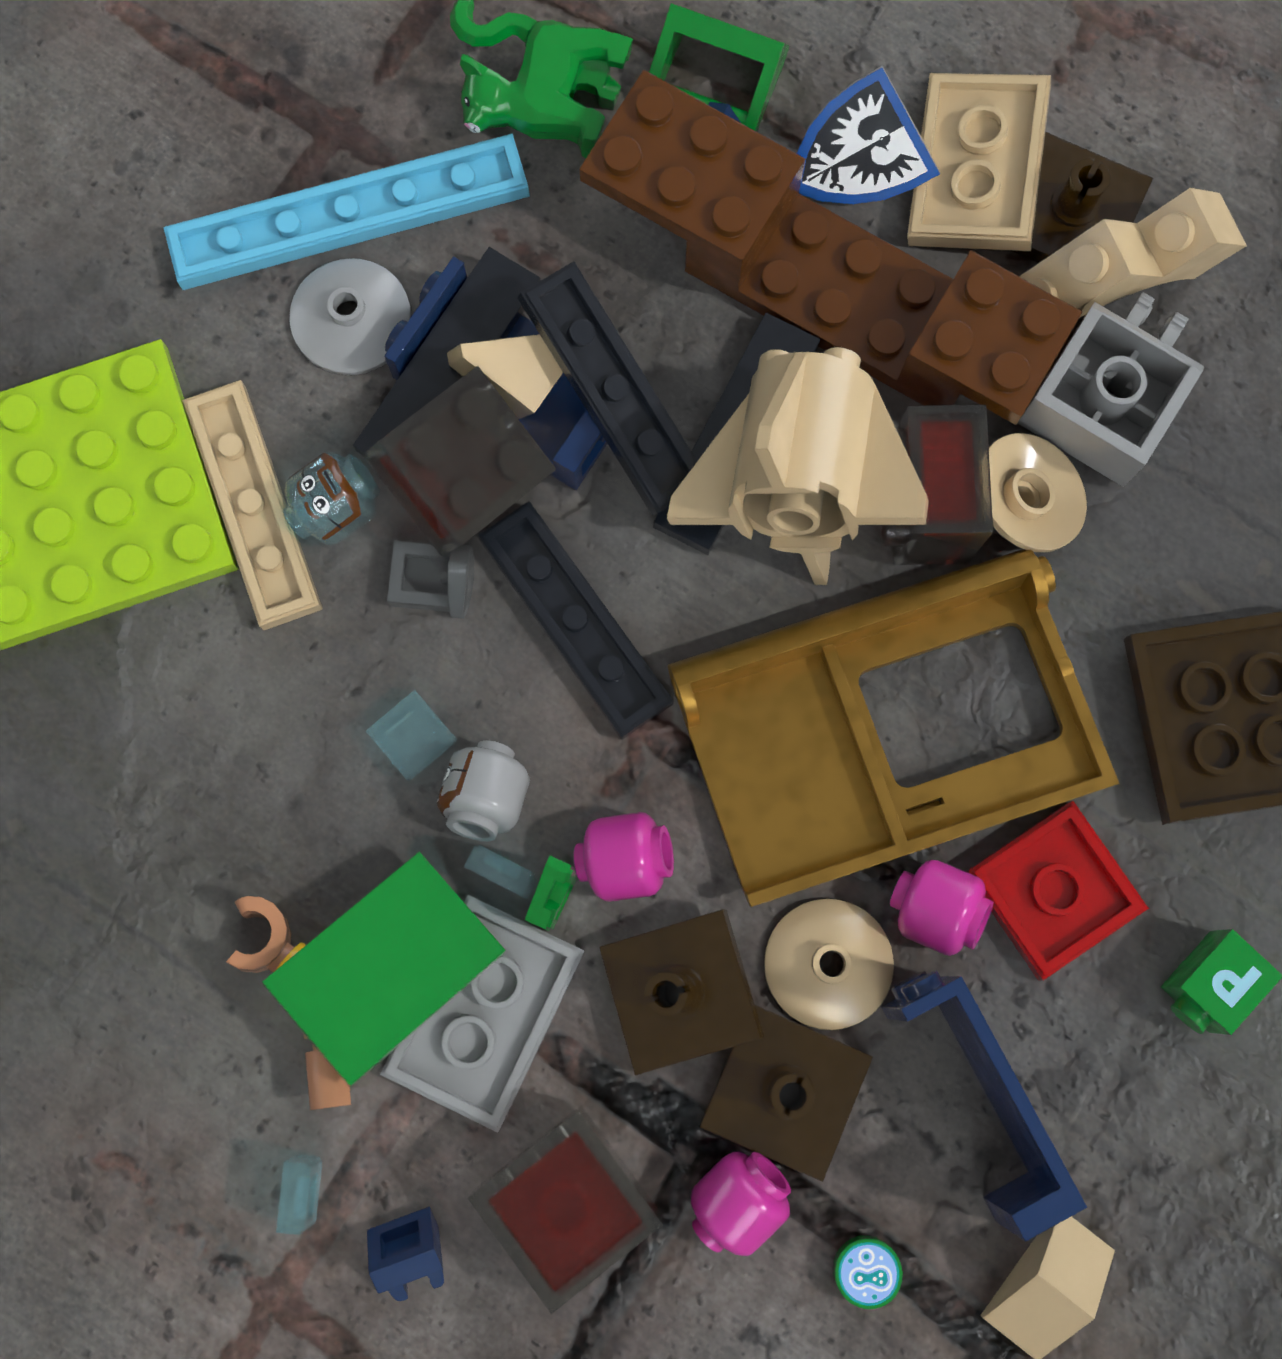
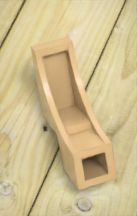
[1019,188,1247,318]

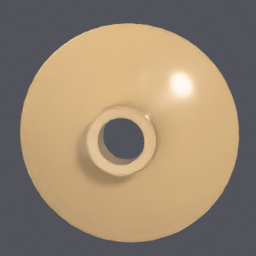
[976,433,1087,553]
[764,899,894,1030]

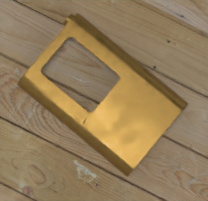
[668,549,1120,907]

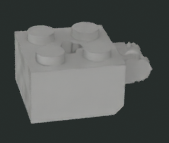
[1017,292,1204,487]

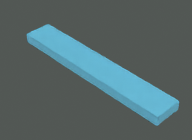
[163,134,530,290]

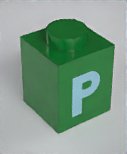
[1160,929,1282,1035]

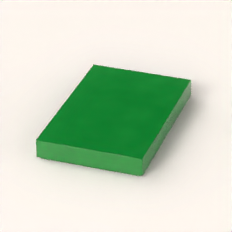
[262,851,506,1088]

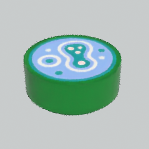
[833,1235,903,1309]

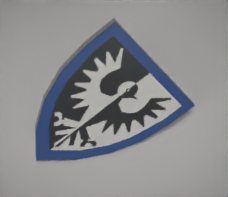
[796,65,940,204]

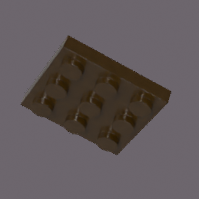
[1124,611,1282,825]

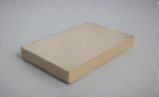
[907,73,1051,251]

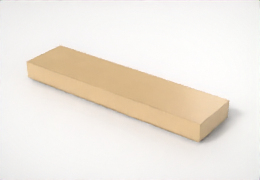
[182,380,323,630]

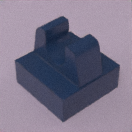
[367,1206,444,1301]

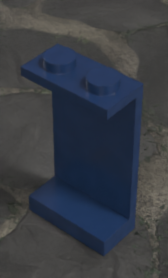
[384,256,607,490]
[881,971,1087,1242]

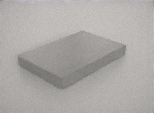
[380,895,585,1133]

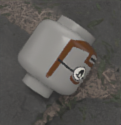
[437,740,530,841]

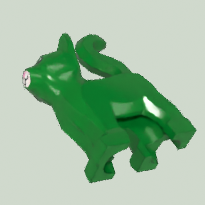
[450,0,633,158]

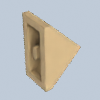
[447,334,563,419]
[980,1216,1115,1359]

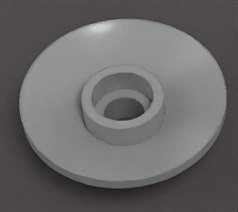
[290,258,411,375]

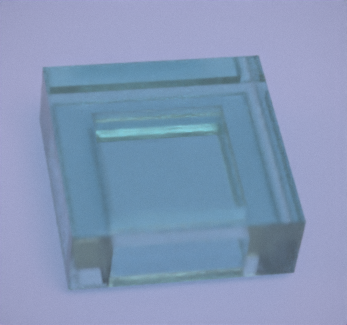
[366,690,458,781]
[464,845,537,900]
[276,1155,322,1235]

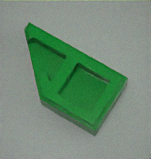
[525,855,578,931]

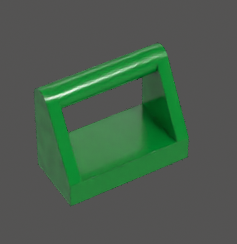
[649,3,790,132]

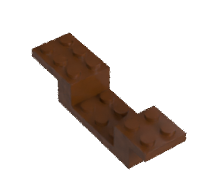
[579,70,1082,425]

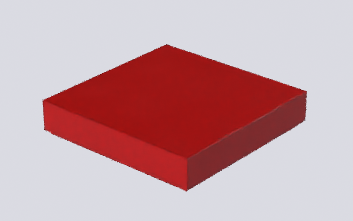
[965,801,1149,981]

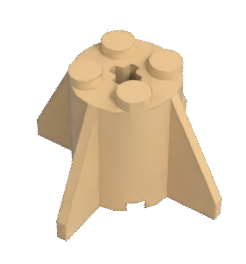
[667,347,929,585]

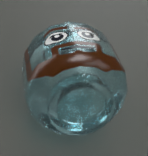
[283,452,380,545]

